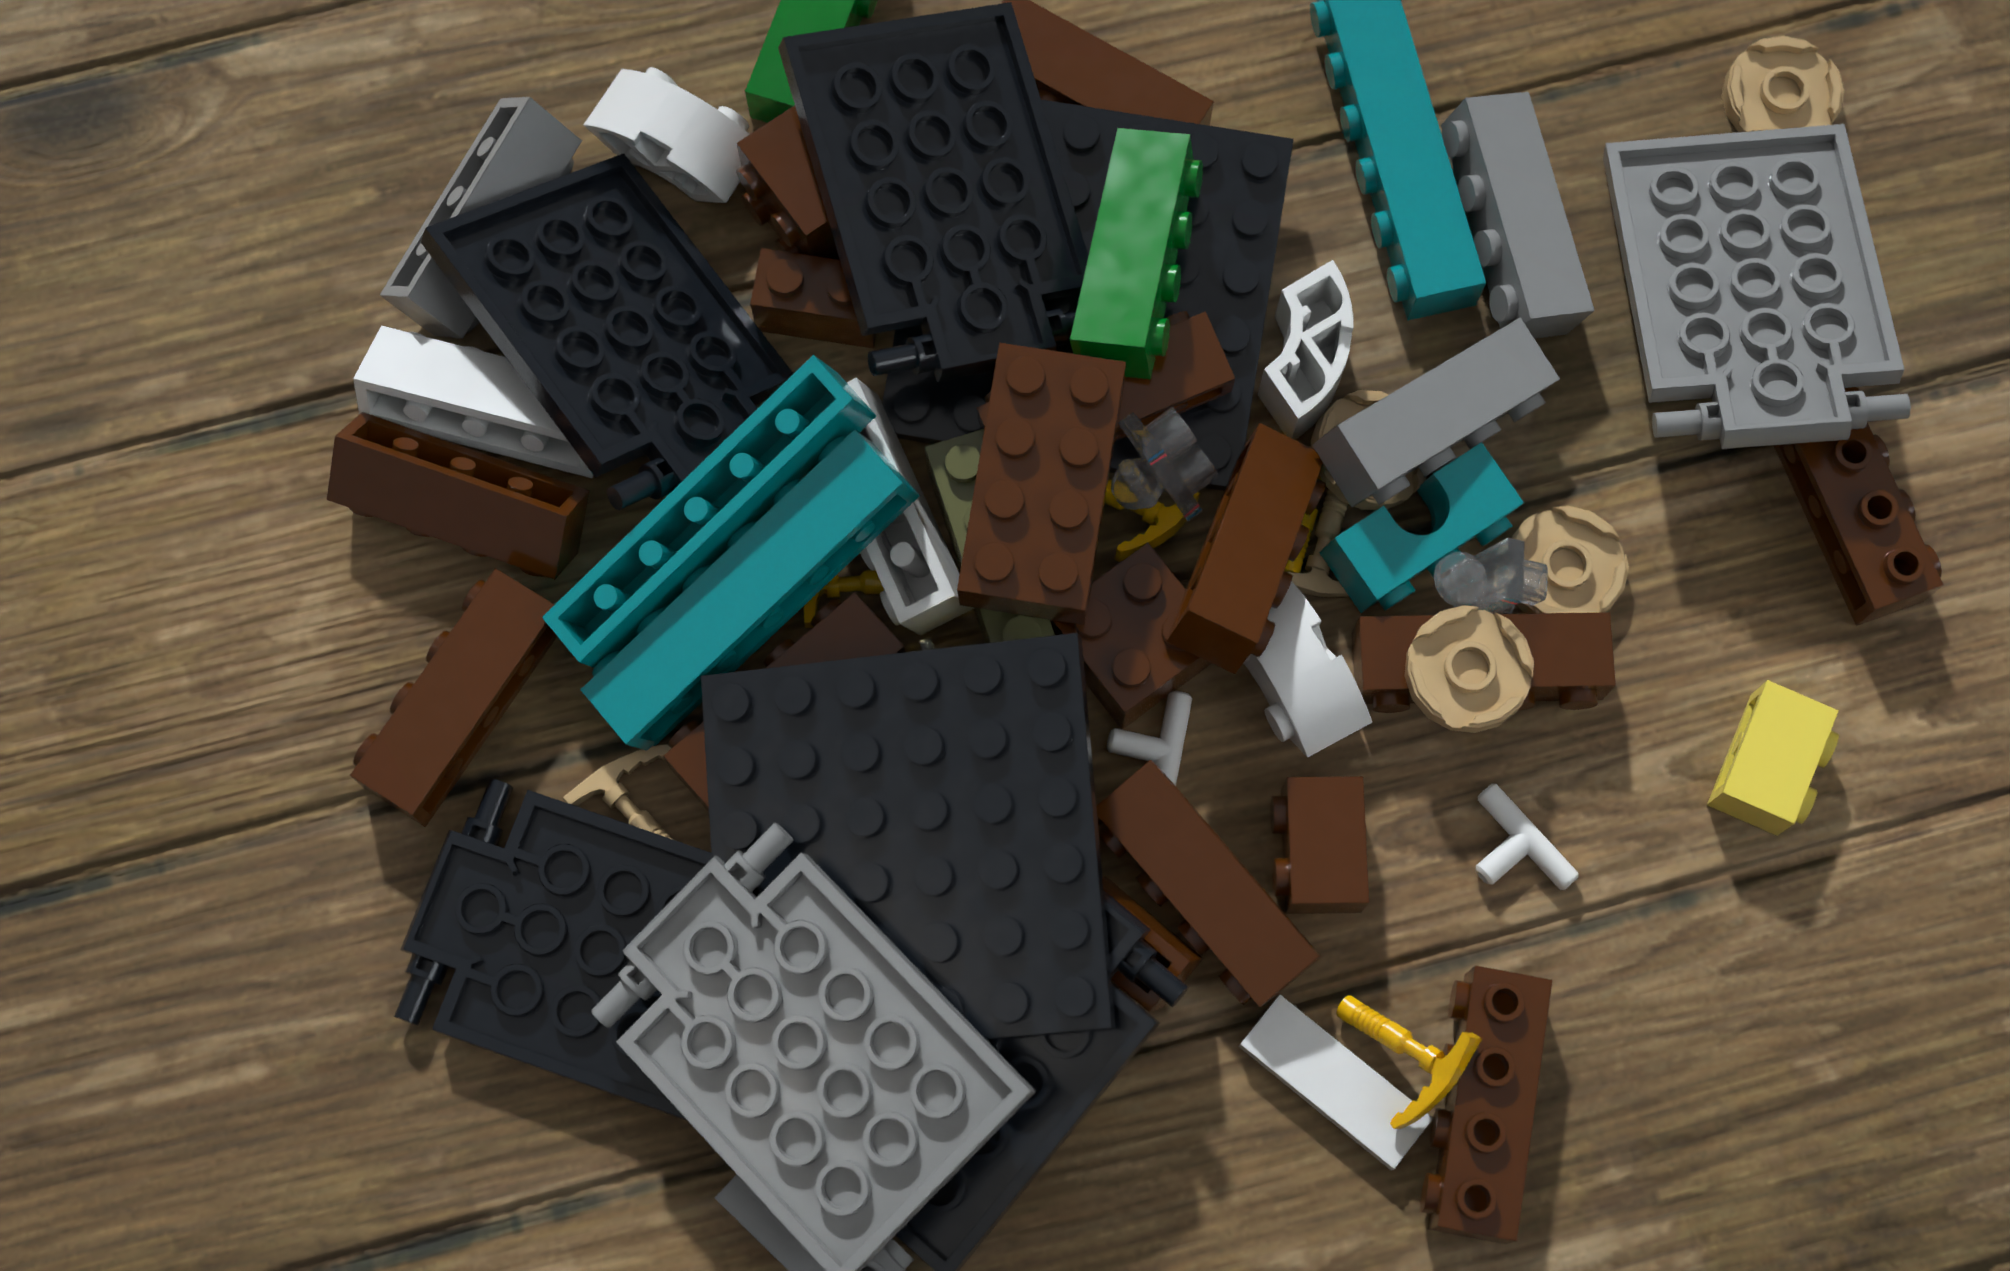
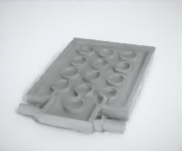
[1603,124,1911,449]
[591,822,1036,1271]

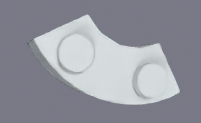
[584,67,750,203]
[1258,260,1353,440]
[1243,581,1372,758]

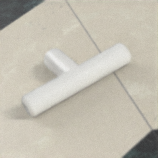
[1107,691,1192,786]
[1475,783,1579,890]

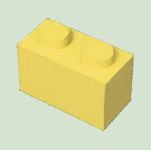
[1707,680,1839,836]

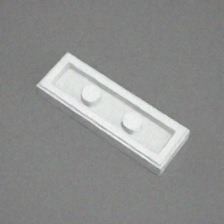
[1238,995,1433,1170]

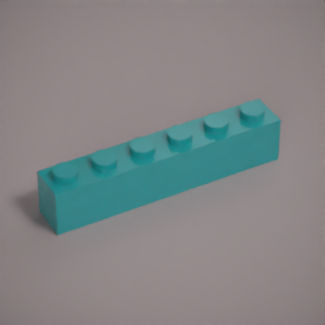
[1310,0,1486,321]
[542,355,876,667]
[580,429,920,751]

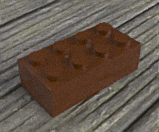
[957,343,1126,625]

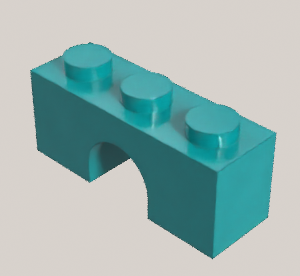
[1319,442,1524,613]

